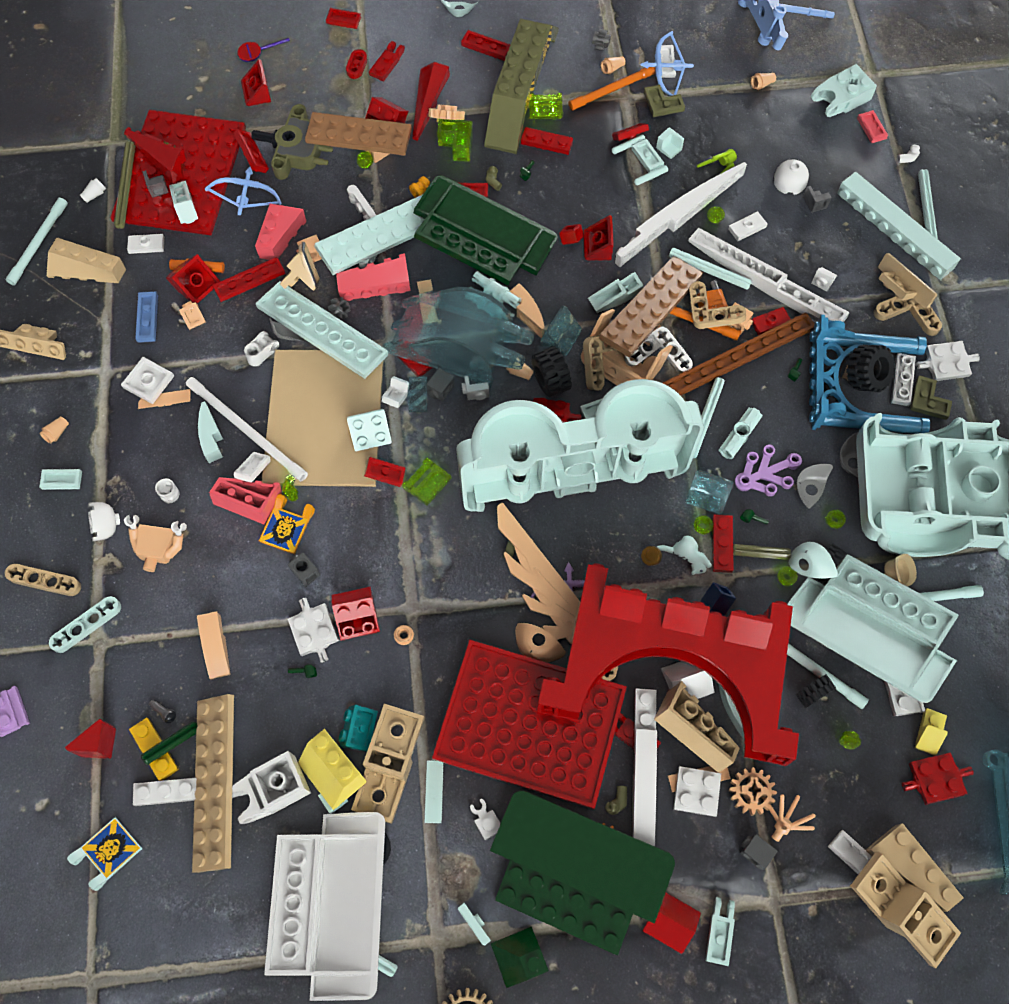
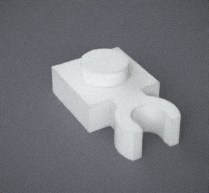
[470,799,500,840]

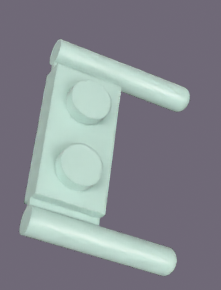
[612,134,668,185]

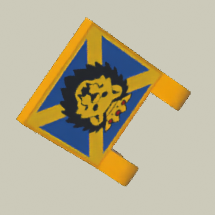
[259,494,315,555]

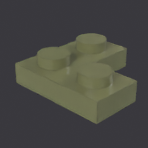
[644,85,685,117]
[910,376,952,420]

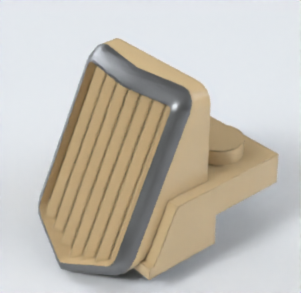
[280,242,320,291]

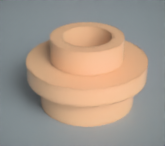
[394,625,414,645]

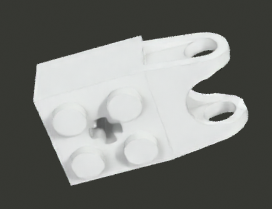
[232,751,311,824]

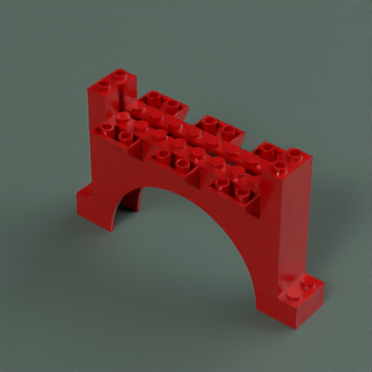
[537,563,799,766]

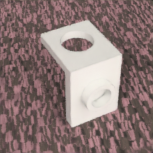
[811,267,837,292]

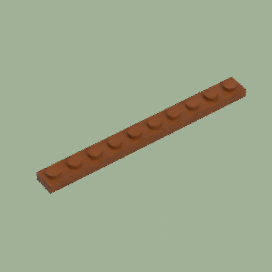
[663,313,815,396]

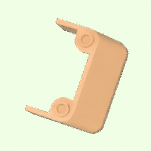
[581,309,673,385]

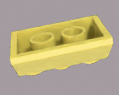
[298,729,367,810]

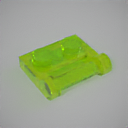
[529,93,563,119]
[401,458,452,506]

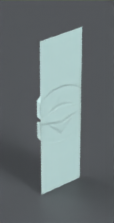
[424,761,443,823]

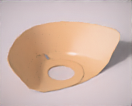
[515,623,566,663]

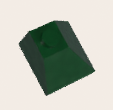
[491,926,549,988]

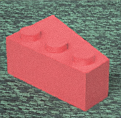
[255,203,307,260]
[209,477,282,524]

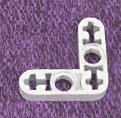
[624,327,693,373]

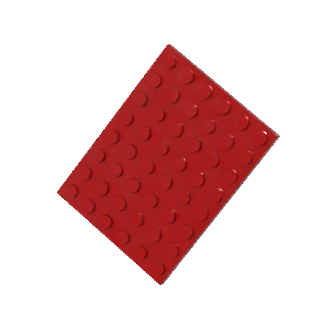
[110,110,246,236]
[432,640,627,809]

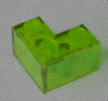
[437,119,473,162]

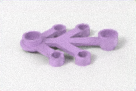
[735,445,802,496]

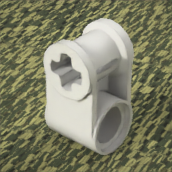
[244,331,279,366]

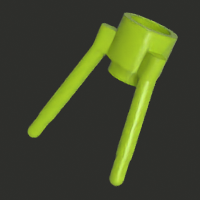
[697,149,737,174]

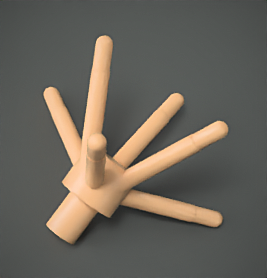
[763,794,816,842]

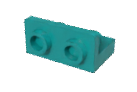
[338,705,378,752]

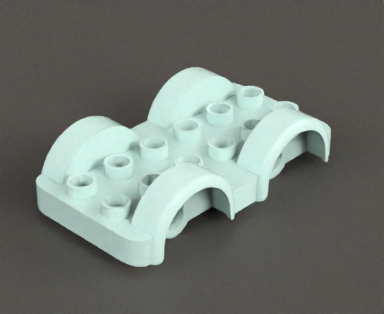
[456,379,704,512]
[856,413,1009,560]

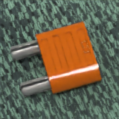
[696,280,728,316]

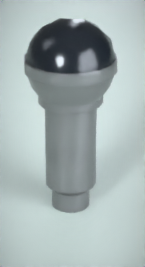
[149,700,176,723]

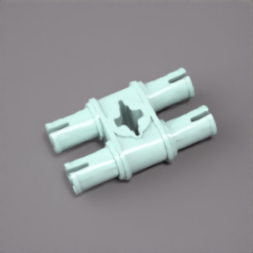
[465,271,521,324]

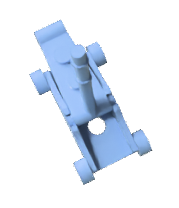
[738,0,835,51]

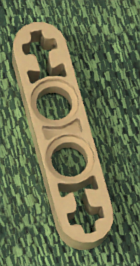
[5,564,81,596]

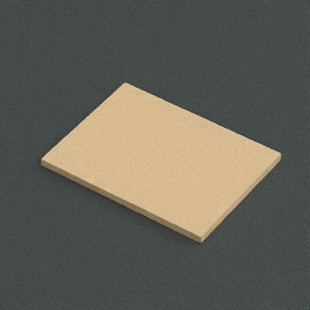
[262,350,384,487]

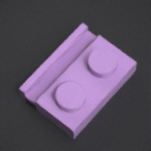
[0,686,30,737]

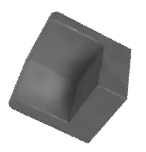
[142,171,169,197]
[803,186,831,213]

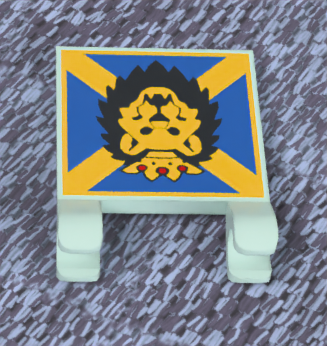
[67,817,142,891]

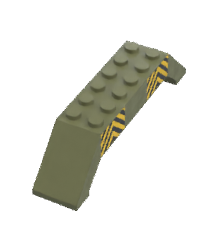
[484,19,559,154]

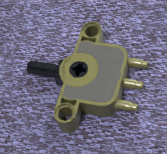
[251,104,333,180]

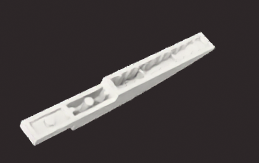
[615,162,747,267]
[688,228,849,323]
[632,689,657,846]

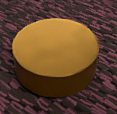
[641,546,662,566]

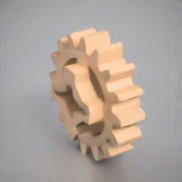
[429,104,465,124]
[729,767,777,816]

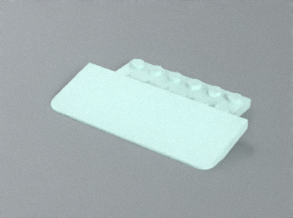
[787,554,959,703]

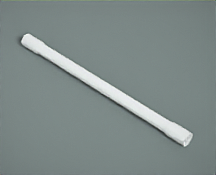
[186,377,308,482]

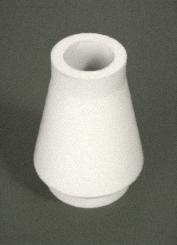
[80,178,106,203]

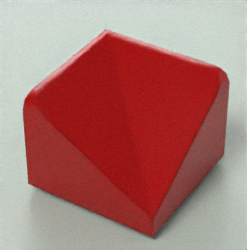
[559,224,584,245]

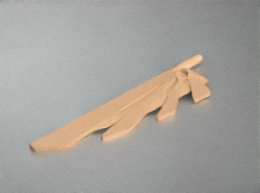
[497,503,580,644]

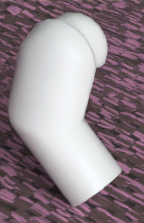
[897,145,920,163]

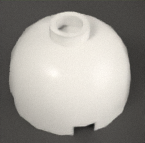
[774,159,809,195]
[88,502,120,541]

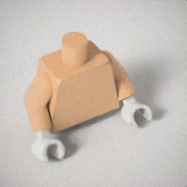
[124,515,187,572]

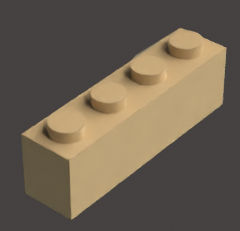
[47,238,126,283]

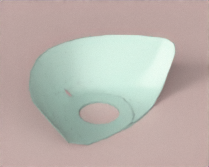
[441,0,480,17]
[788,542,837,578]

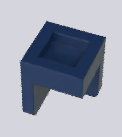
[701,582,736,616]

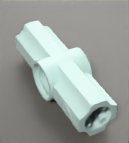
[719,407,763,459]

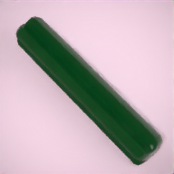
[141,722,198,765]

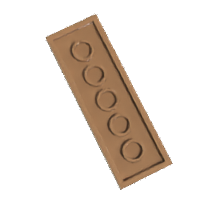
[305,112,412,156]

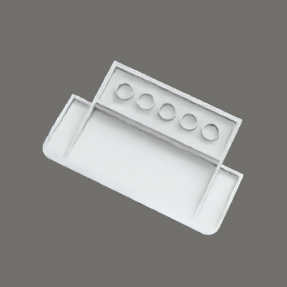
[264,812,385,1001]

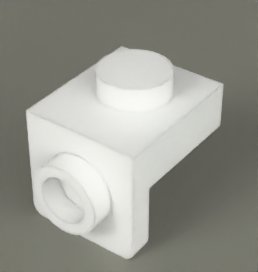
[381,376,409,408]
[462,376,489,400]

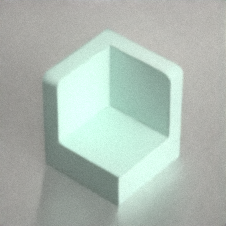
[656,127,684,159]

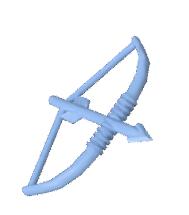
[639,31,694,96]
[205,167,282,215]

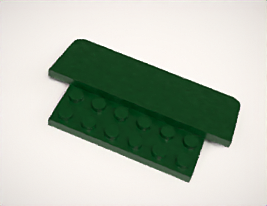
[413,175,557,285]
[490,791,675,956]

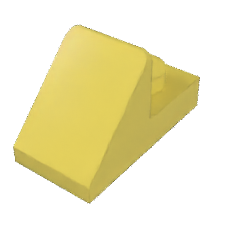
[914,708,948,756]

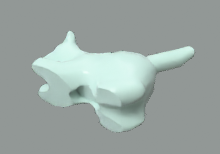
[657,536,712,575]

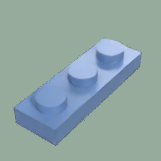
[135,292,158,343]

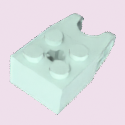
[811,64,877,117]

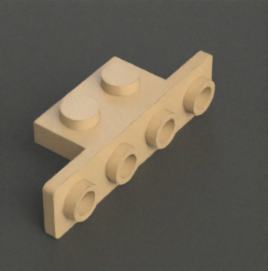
[878,253,937,309]
[0,324,66,360]

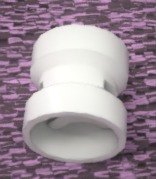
[155,478,180,503]

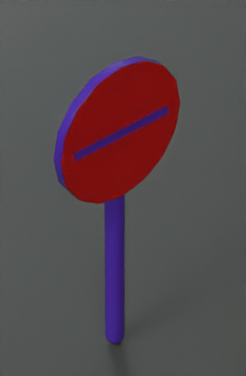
[237,38,290,62]

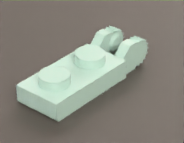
[705,897,735,966]

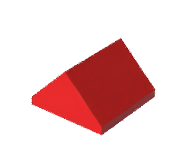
[241,59,271,106]
[583,215,614,260]
[65,719,116,759]
[642,893,701,954]

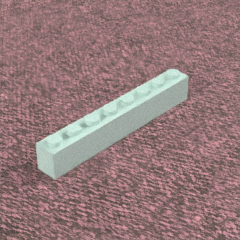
[837,172,961,280]

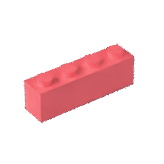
[336,253,411,301]

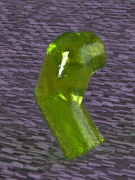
[282,475,299,502]

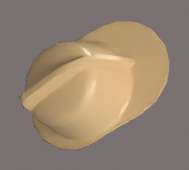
[884,554,917,587]

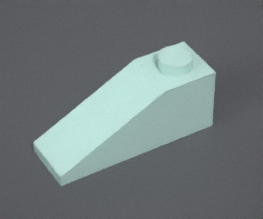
[169,180,198,224]

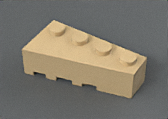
[654,681,740,773]
[865,823,964,912]

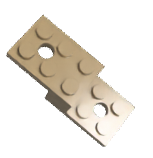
[351,704,425,824]
[850,852,961,968]

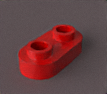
[346,49,367,79]

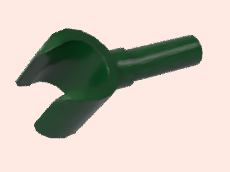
[520,160,535,181]
[788,358,802,382]
[740,509,769,525]
[288,664,317,678]

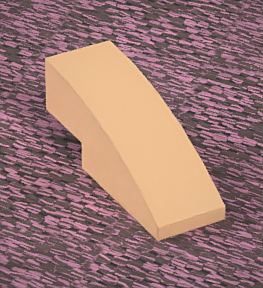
[509,283,545,338]
[197,611,230,679]

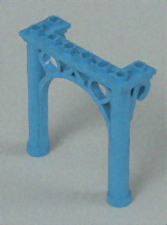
[809,314,930,434]

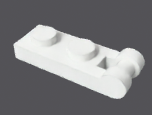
[347,185,376,221]

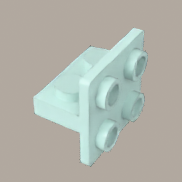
[347,409,392,451]

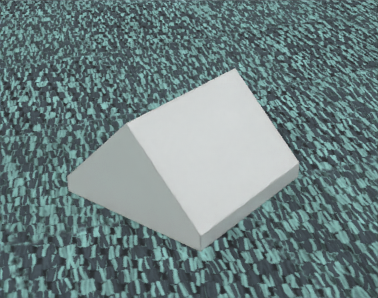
[661,661,715,699]

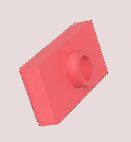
[857,110,888,143]

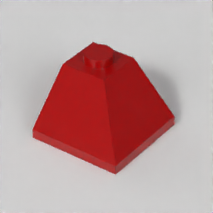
[165,254,221,303]

